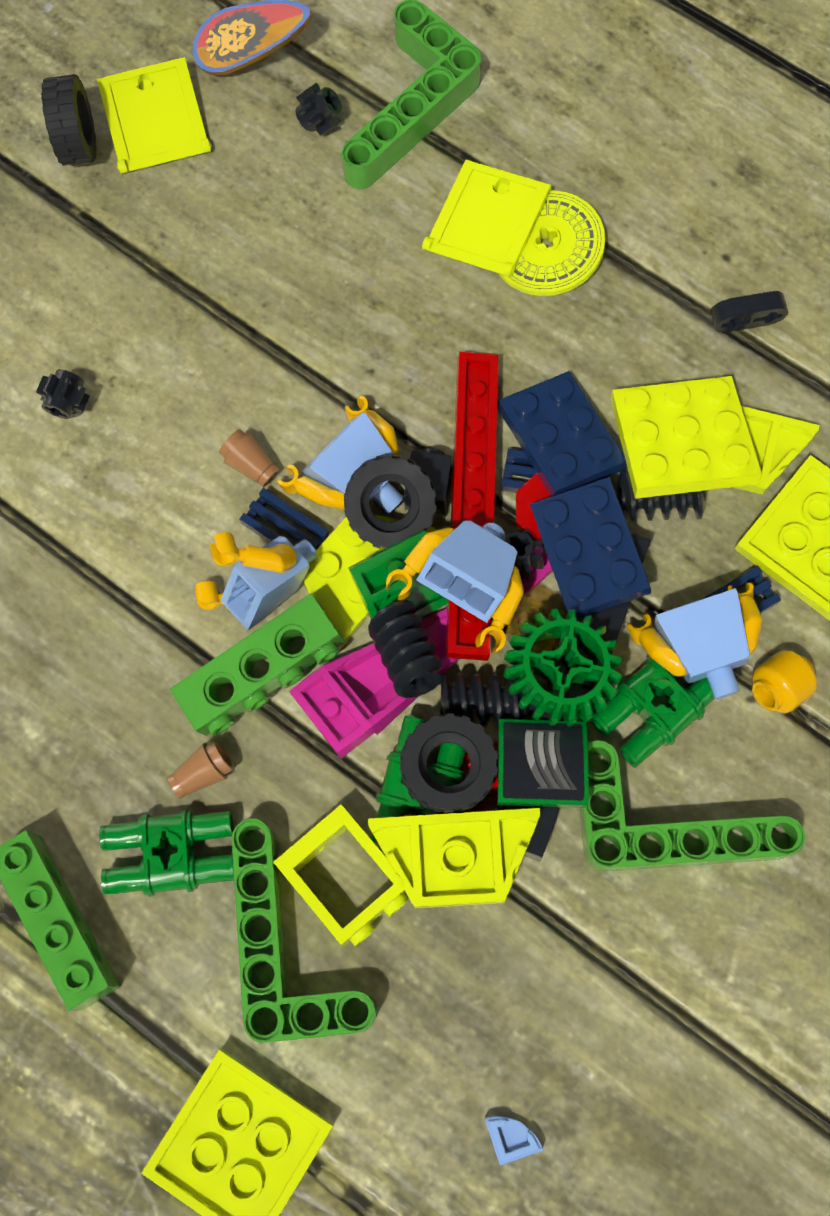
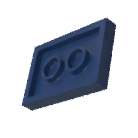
[498,371,627,497]
[530,477,651,618]

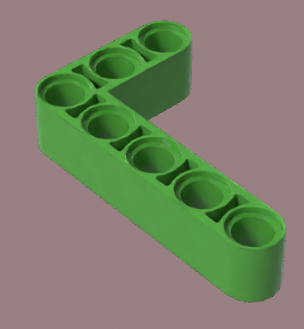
[341,0,481,189]
[579,740,805,872]
[232,818,377,1043]

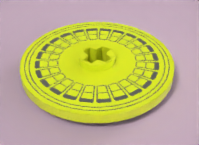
[499,190,605,296]

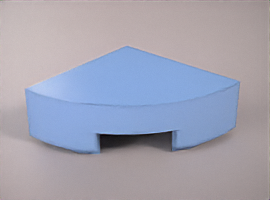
[485,1116,543,1166]

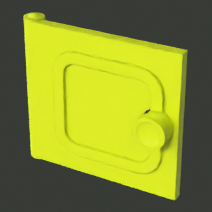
[97,57,212,174]
[422,159,551,277]

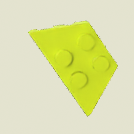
[733,406,820,495]
[303,515,437,650]
[368,808,540,909]

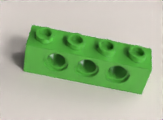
[169,593,345,736]
[0,830,120,1011]

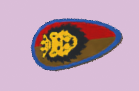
[192,0,313,76]

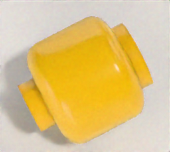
[752,650,817,714]

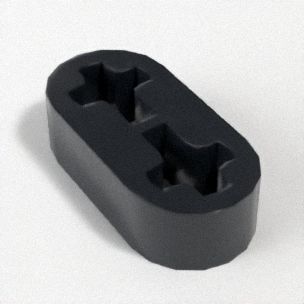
[711,291,788,333]

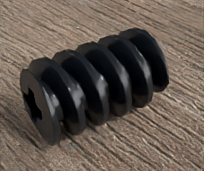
[617,470,705,521]
[368,600,443,698]
[440,673,527,728]

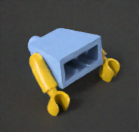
[277,396,404,514]
[386,521,524,654]
[195,532,317,631]
[627,583,763,700]

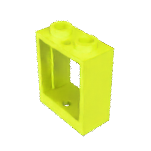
[273,805,409,947]

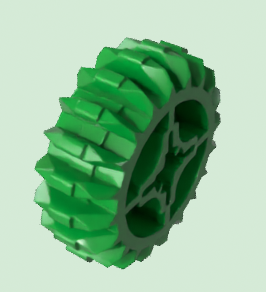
[504,608,622,726]

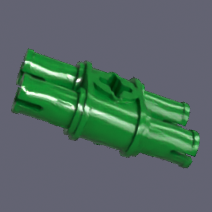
[591,657,715,768]
[371,715,466,843]
[99,809,234,897]

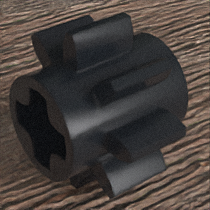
[295,83,342,136]
[36,369,90,419]
[503,529,544,582]

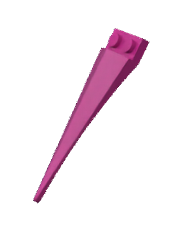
[289,553,553,759]

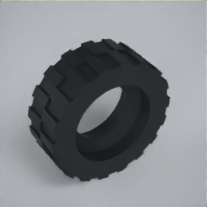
[41,74,97,166]
[344,454,437,548]
[400,714,498,814]

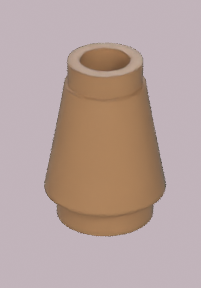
[219,429,280,487]
[167,741,234,798]

